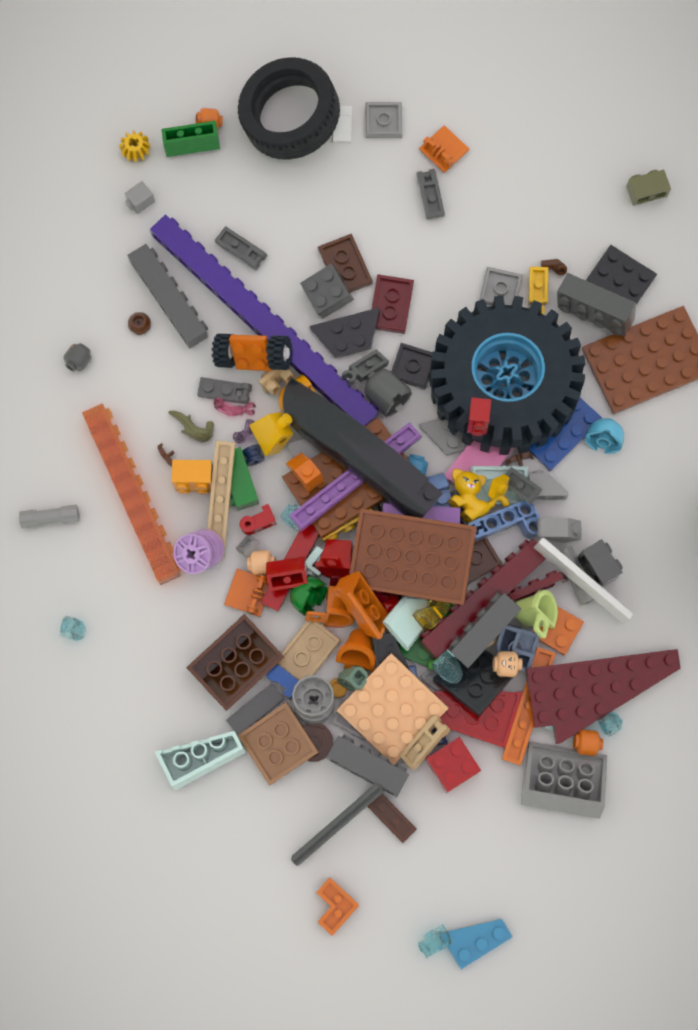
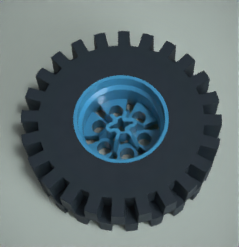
[430,296,585,455]

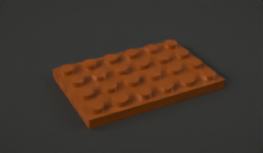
[582,305,698,415]
[282,417,409,539]
[349,509,477,605]

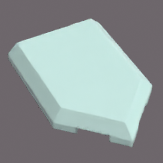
[382,596,429,651]

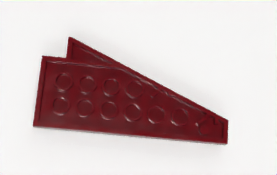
[525,649,681,744]

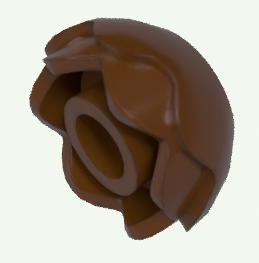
[128,312,151,335]

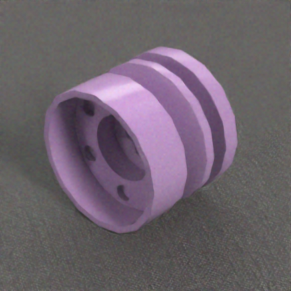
[173,529,224,574]

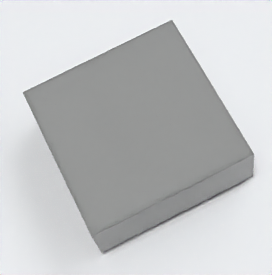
[236,535,260,557]

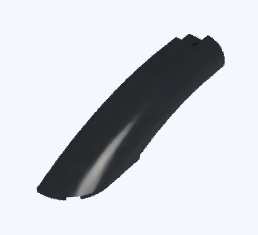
[283,378,443,518]

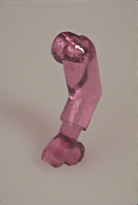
[214,397,256,417]

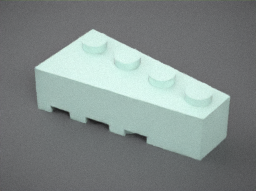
[154,731,246,790]

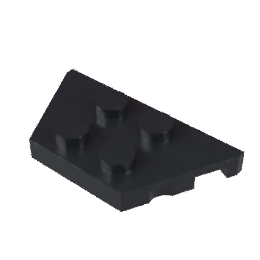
[310,308,380,358]

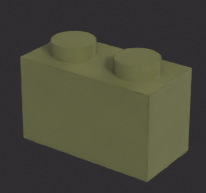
[626,169,671,206]

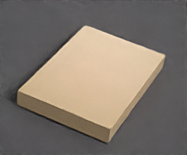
[277,616,341,680]

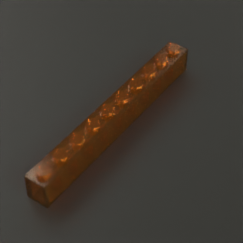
[82,403,182,585]

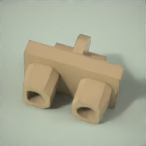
[259,368,294,395]

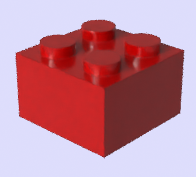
[425,737,481,793]

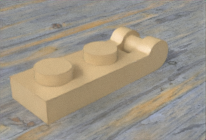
[399,715,450,770]

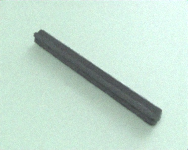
[291,783,384,866]

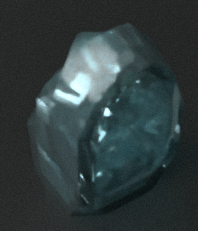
[60,616,86,641]
[432,649,463,683]
[598,712,623,737]

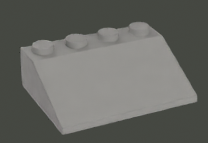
[521,742,607,819]

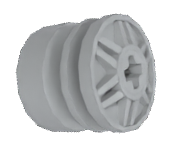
[292,675,335,725]

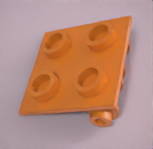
[419,125,470,173]
[224,569,269,617]

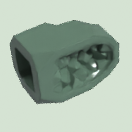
[337,666,368,691]

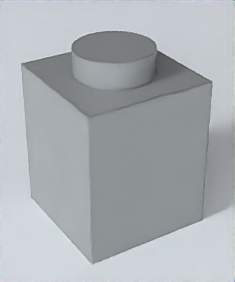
[125,181,155,214]

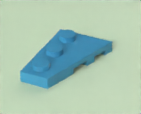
[439,919,512,969]

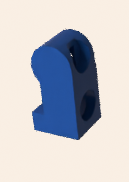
[266,665,299,700]

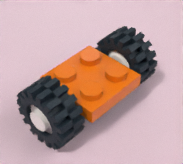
[211,333,293,371]

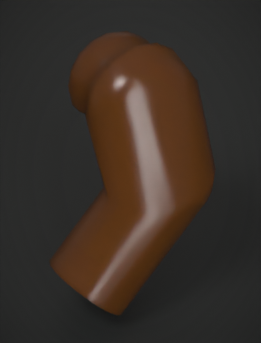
[541,259,567,275]

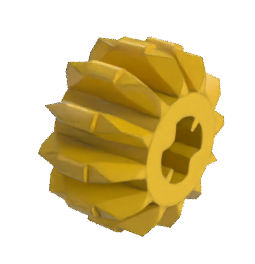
[119,130,151,163]

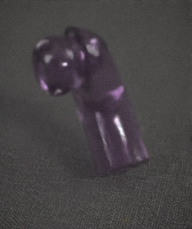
[233,419,255,444]

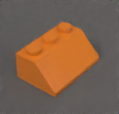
[335,571,388,639]

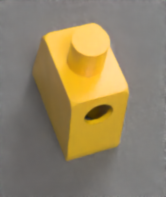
[249,412,293,456]

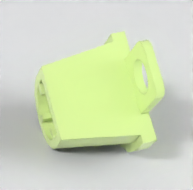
[515,590,558,638]

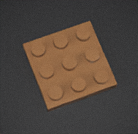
[238,702,319,786]

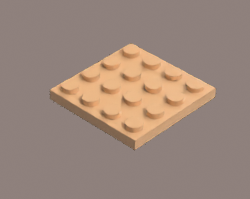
[336,653,449,765]

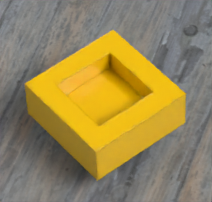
[488,474,510,499]

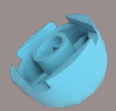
[585,418,624,454]

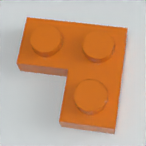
[316,877,359,936]

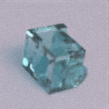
[280,504,299,532]
[418,924,453,958]

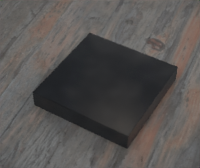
[391,343,433,389]

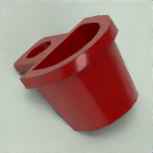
[315,539,354,578]

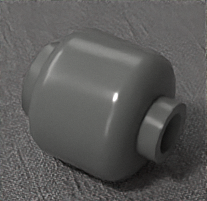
[63,343,92,372]

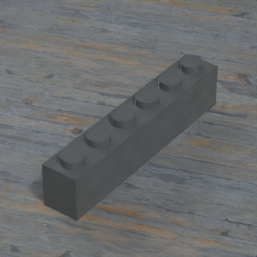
[127,244,209,349]

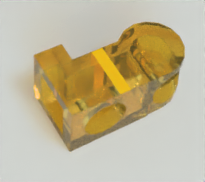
[412,600,450,630]

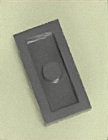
[505,467,543,505]

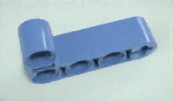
[468,500,540,542]

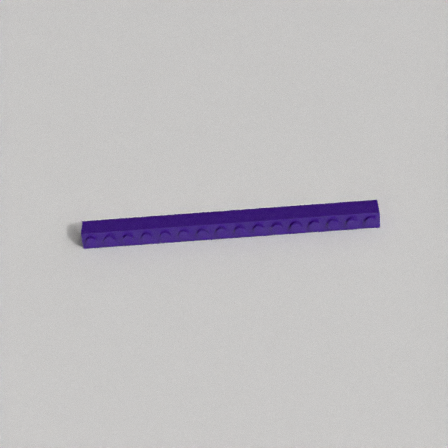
[150,214,378,427]

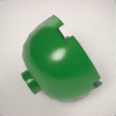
[290,576,327,616]

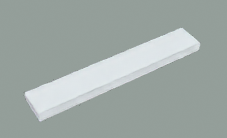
[533,538,633,623]

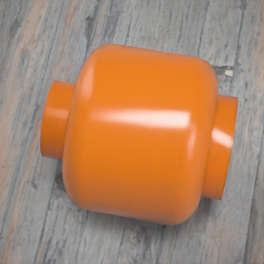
[195,108,223,130]
[573,729,603,756]

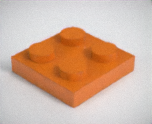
[533,606,584,656]

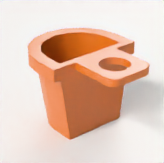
[305,586,355,628]
[335,629,376,671]

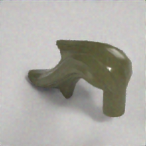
[168,411,214,442]

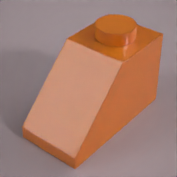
[286,452,324,493]

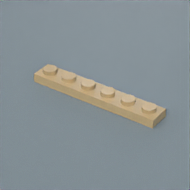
[207,440,236,558]

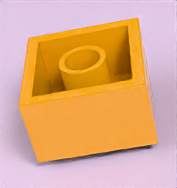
[172,460,213,494]

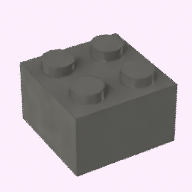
[300,263,355,319]
[578,539,623,587]

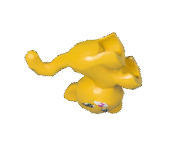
[448,468,510,523]

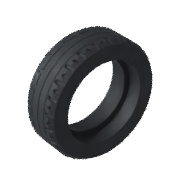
[238,57,340,160]

